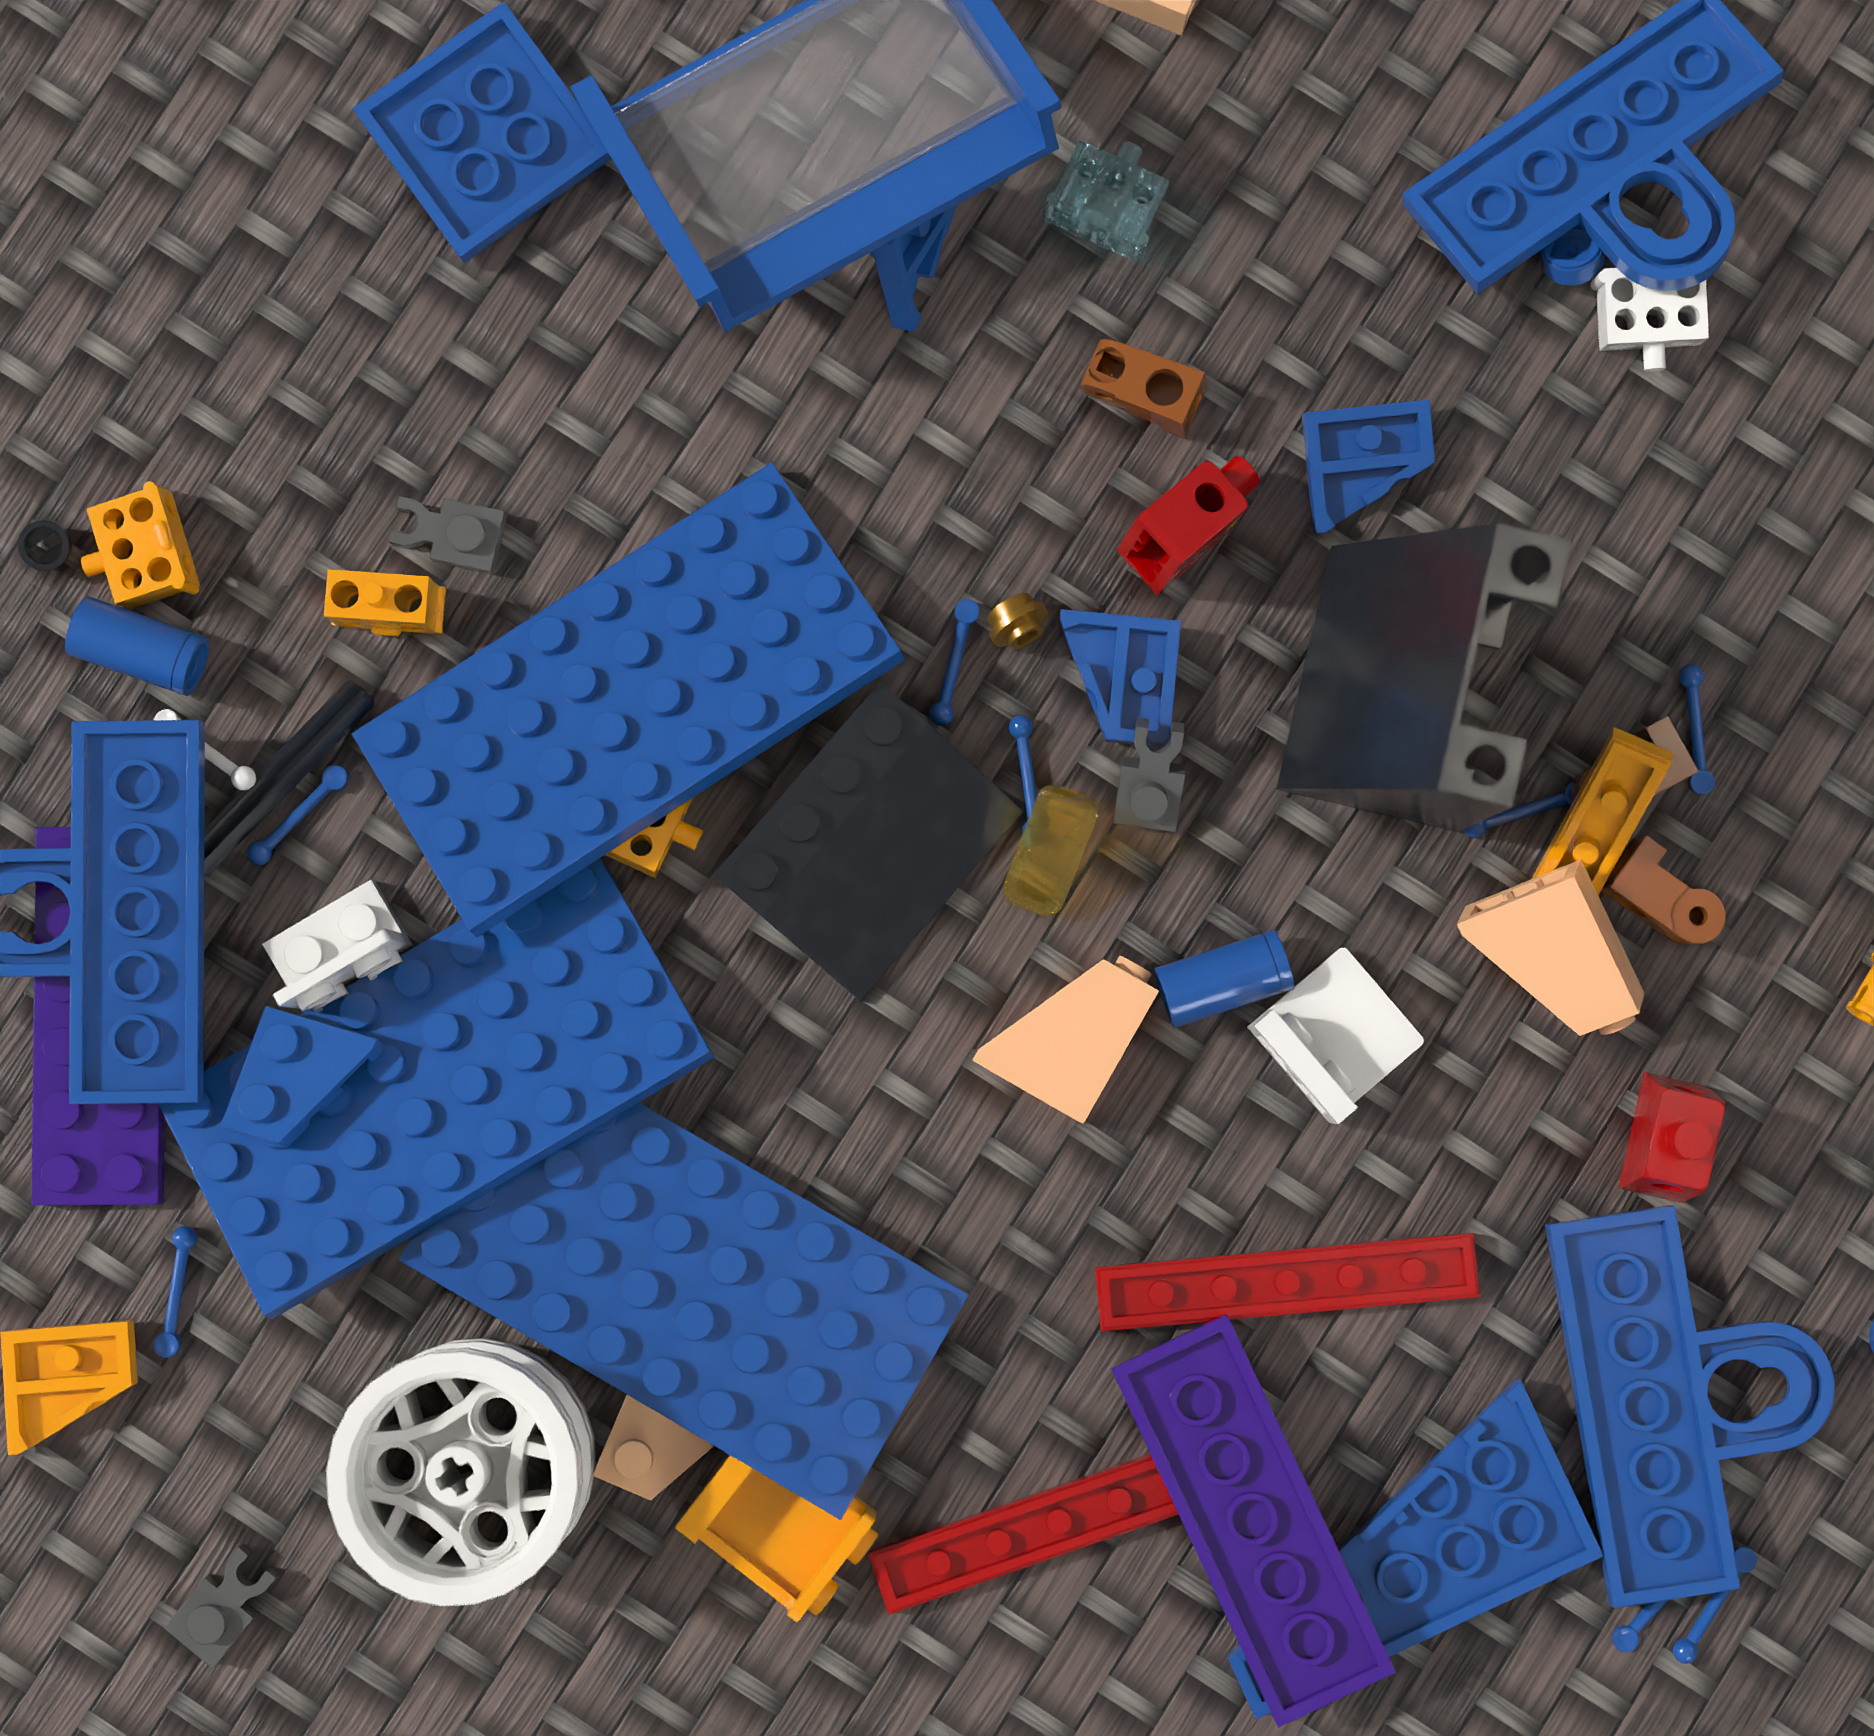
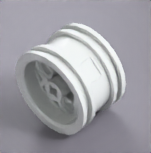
[326,1338,596,1606]

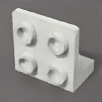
[262,880,413,1013]
[1247,948,1424,1124]

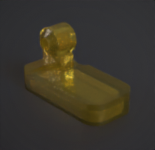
[1003,785,1099,916]

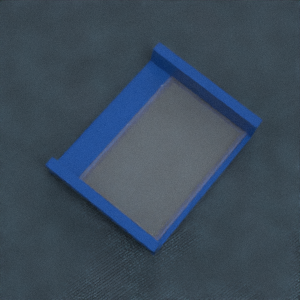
[570,0,1062,332]

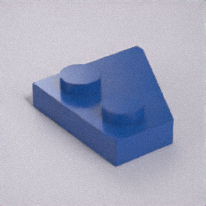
[870,205,957,332]
[1302,399,1435,533]
[1059,609,1181,745]
[220,1006,384,1149]

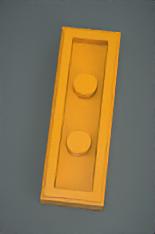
[1532,727,1673,895]

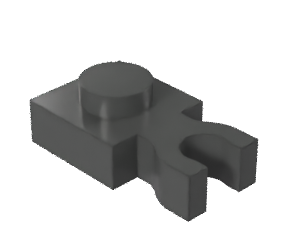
[389,496,508,575]
[1113,717,1185,832]
[164,1544,281,1669]

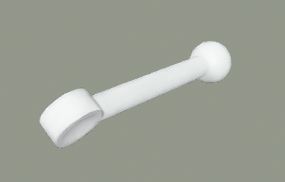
[154,709,256,790]

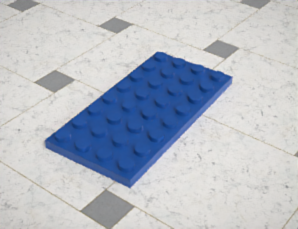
[351,462,905,938]
[158,857,715,1320]
[398,1103,969,1520]

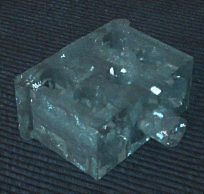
[1042,140,1170,261]

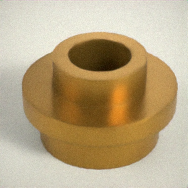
[987,593,1048,649]

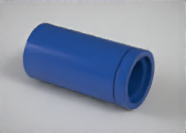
[65,596,209,696]
[1154,929,1294,1028]

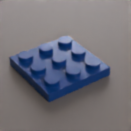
[352,2,611,263]

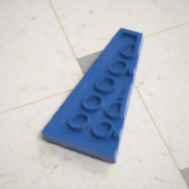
[1227,1378,1604,1719]

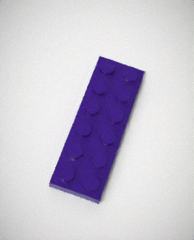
[31,827,165,1205]
[1111,1314,1396,1728]

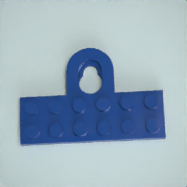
[1403,0,1784,294]
[0,720,205,1104]
[1545,1205,1835,1608]

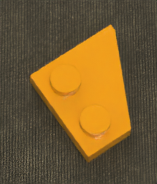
[0,1320,138,1455]

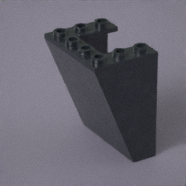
[1276,523,1571,832]

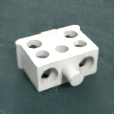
[1590,268,1709,371]

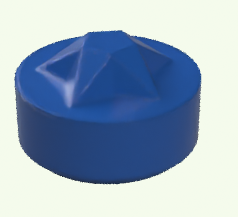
[1540,224,1605,285]

